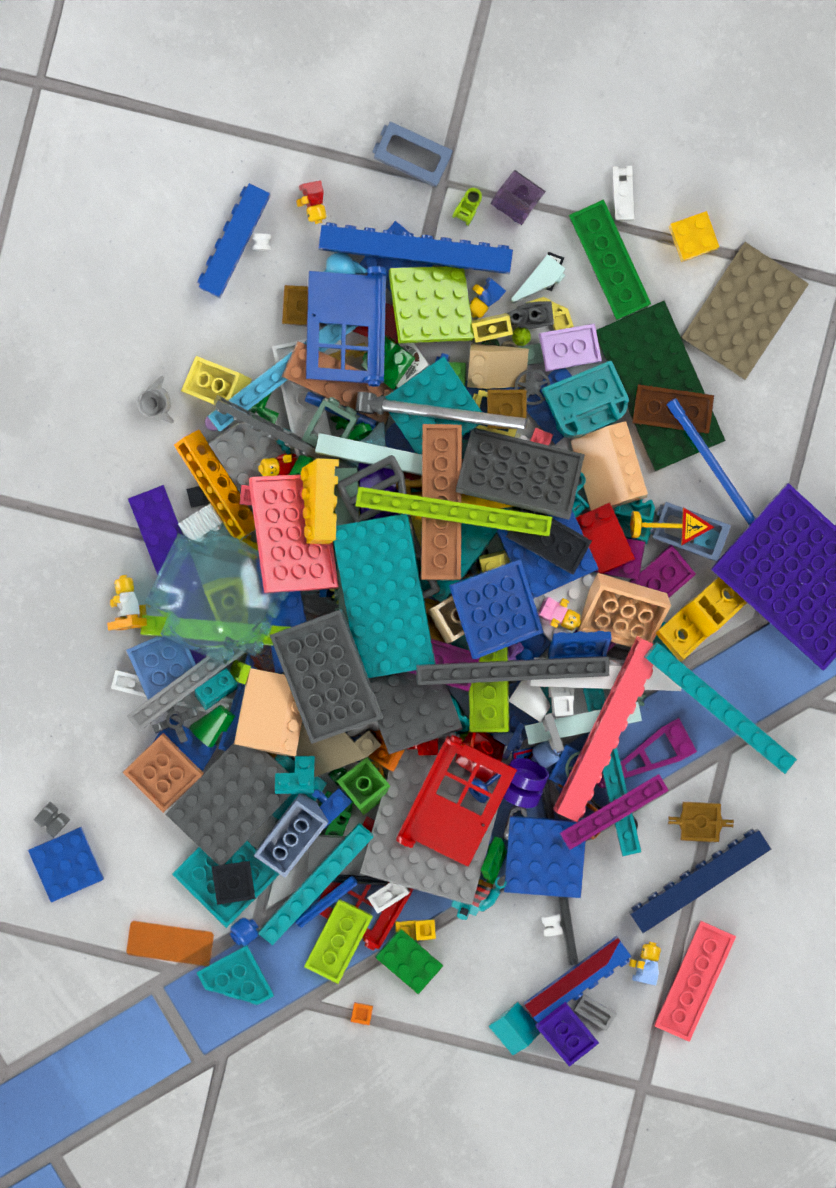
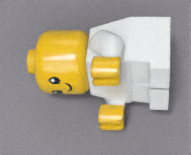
[110,575,140,618]

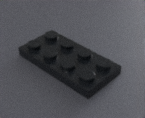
[505,508,592,575]

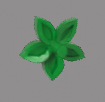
[330,416,350,430]

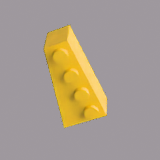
[301,458,339,544]

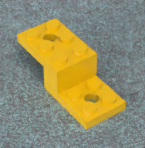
[656,577,747,662]

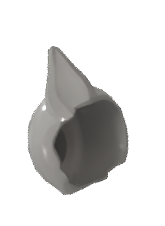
[138,376,174,424]

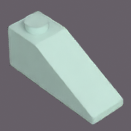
[511,254,566,303]

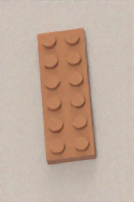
[281,341,397,424]

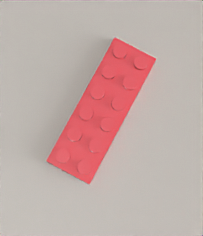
[654,920,736,1042]

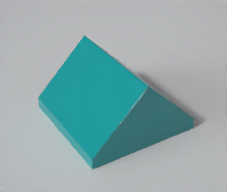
[489,1001,540,1055]

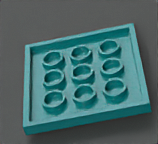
[386,356,482,455]
[172,840,280,928]

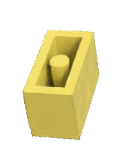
[471,313,513,343]

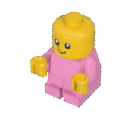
[538,597,581,631]

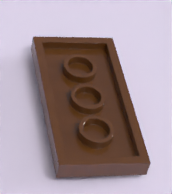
[632,385,714,434]

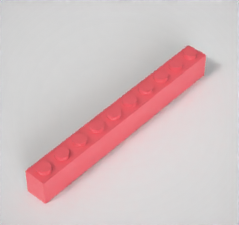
[553,636,654,822]

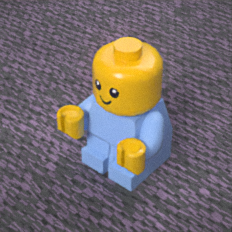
[629,942,661,985]

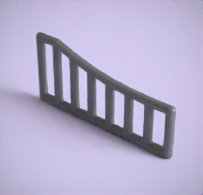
[336,455,440,600]

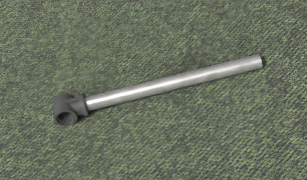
[355,392,527,430]

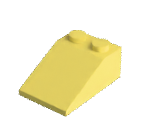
[181,356,252,405]

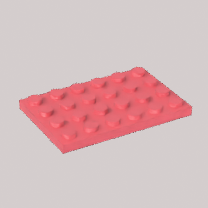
[249,475,339,593]

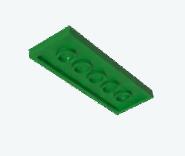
[569,199,651,320]

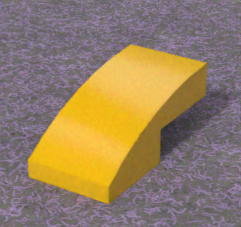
[395,919,436,941]

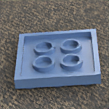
[126,636,196,700]

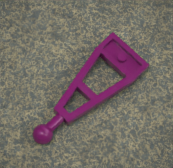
[597,718,697,788]

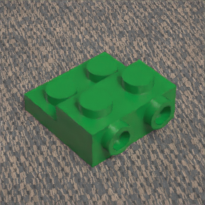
[361,335,415,389]

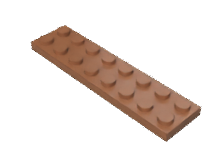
[421,424,462,580]

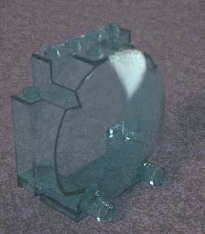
[145,530,288,665]

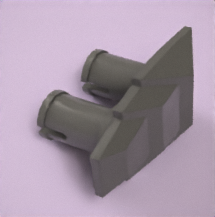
[507,301,554,330]

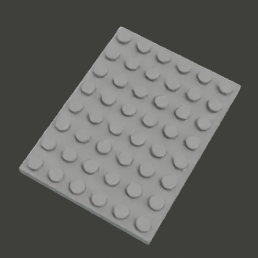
[360,737,512,905]

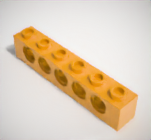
[174,429,256,542]

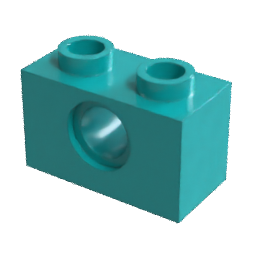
[195,668,237,710]

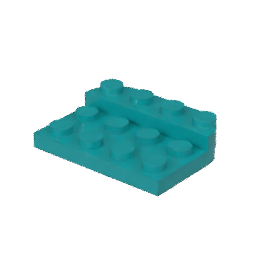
[542,361,629,438]

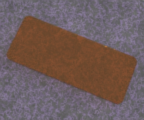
[126,921,214,966]

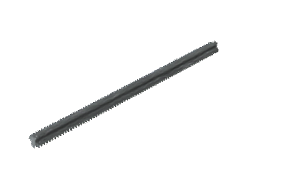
[541,780,579,965]

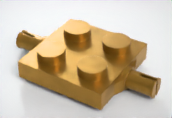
[668,801,734,842]

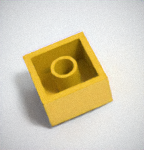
[669,211,719,263]

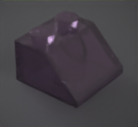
[490,170,546,225]

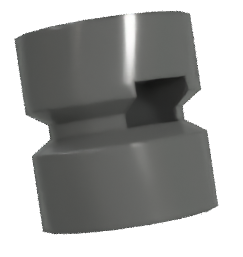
[34,802,70,838]

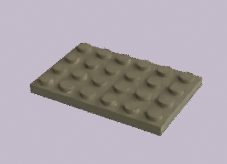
[681,242,809,380]

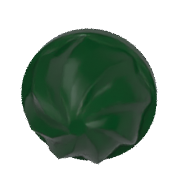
[328,767,347,786]

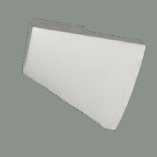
[509,680,551,722]

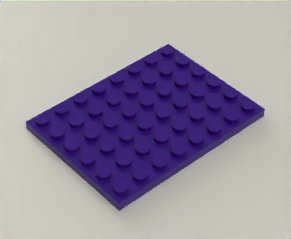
[711,483,836,671]

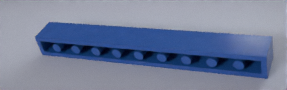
[319,222,513,275]

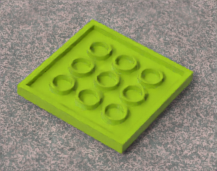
[389,266,474,343]

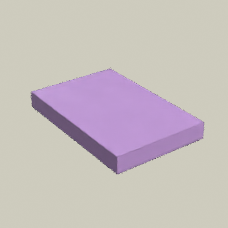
[539,324,602,371]

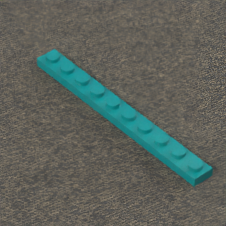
[644,642,797,774]
[582,688,642,857]

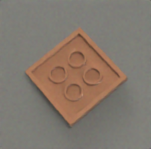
[123,733,204,813]

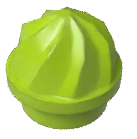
[512,327,531,346]

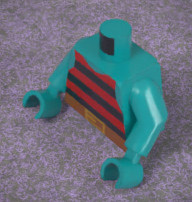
[451,877,507,920]

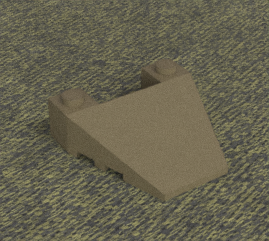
[293,722,382,777]

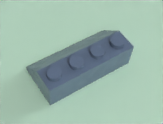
[254,793,329,878]

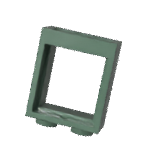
[302,397,360,459]

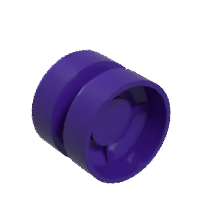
[503,758,549,808]

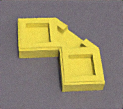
[526,297,574,331]

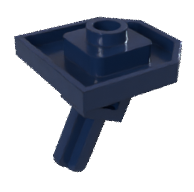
[486,722,525,759]

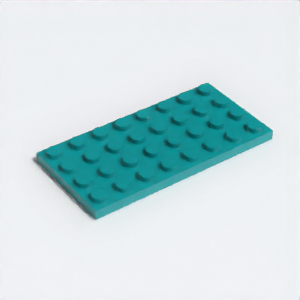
[334,514,436,678]

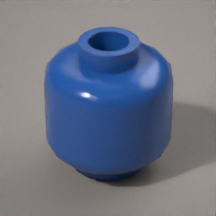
[229,917,259,946]

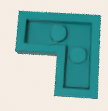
[275,756,315,794]

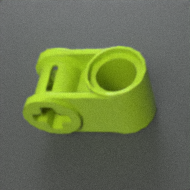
[452,188,482,226]

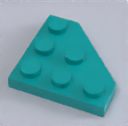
[196,945,274,1005]

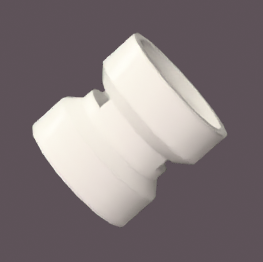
[541,914,563,936]

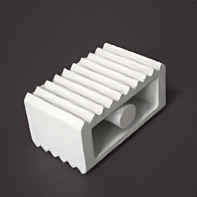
[178,503,223,545]

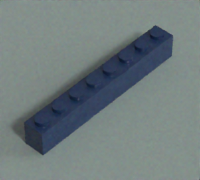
[629,828,771,933]

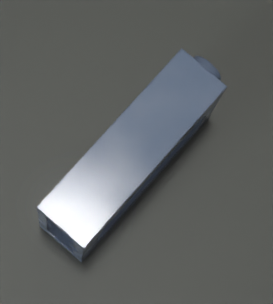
[372,121,453,188]
[651,502,731,562]

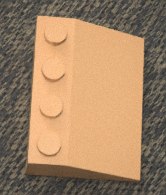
[570,421,648,510]
[577,573,671,647]
[234,668,302,756]

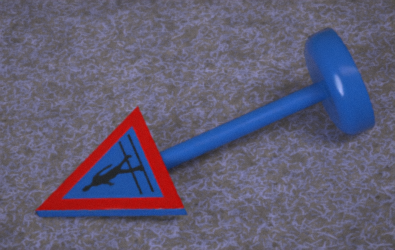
[469,747,533,803]

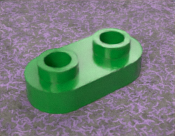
[339,422,373,442]

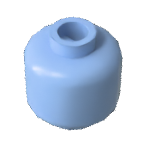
[531,741,561,768]

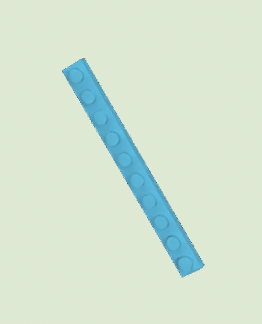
[208,324,357,431]

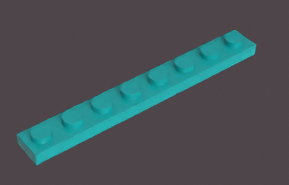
[258,823,374,945]

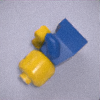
[469,277,506,318]

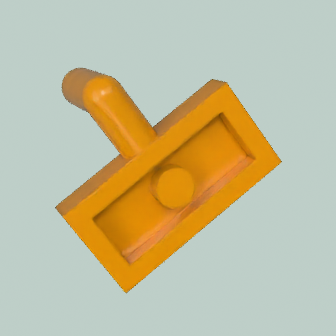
[107,605,147,630]

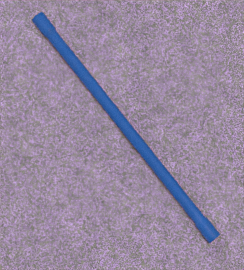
[666,398,755,525]

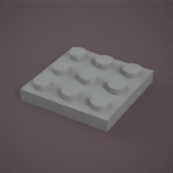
[208,412,284,491]

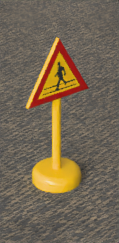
[630,507,714,545]

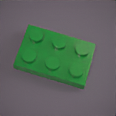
[375,928,443,994]

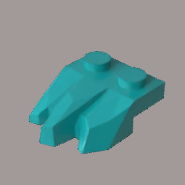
[614,499,655,544]

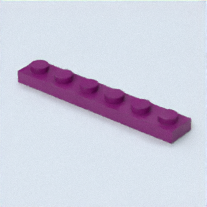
[560,774,669,850]

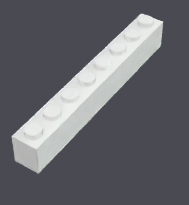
[527,658,682,691]

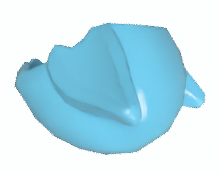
[324,252,367,274]

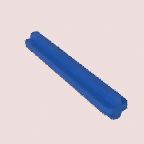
[305,391,376,430]
[295,876,358,928]

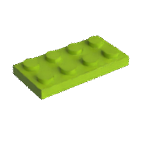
[304,899,373,984]

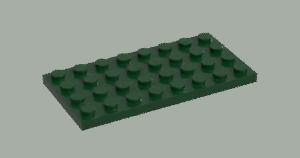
[596,300,726,471]

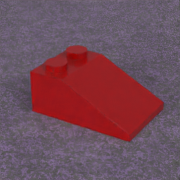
[576,502,635,574]

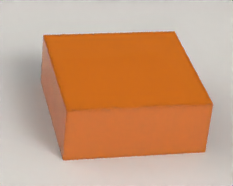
[351,1002,373,1025]

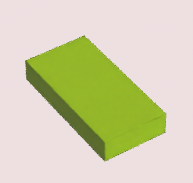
[230,660,251,684]

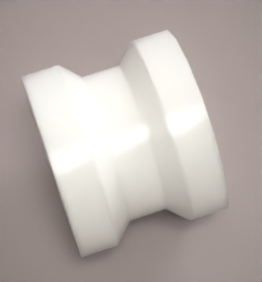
[252,234,271,251]

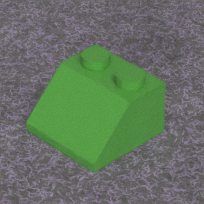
[337,757,391,815]

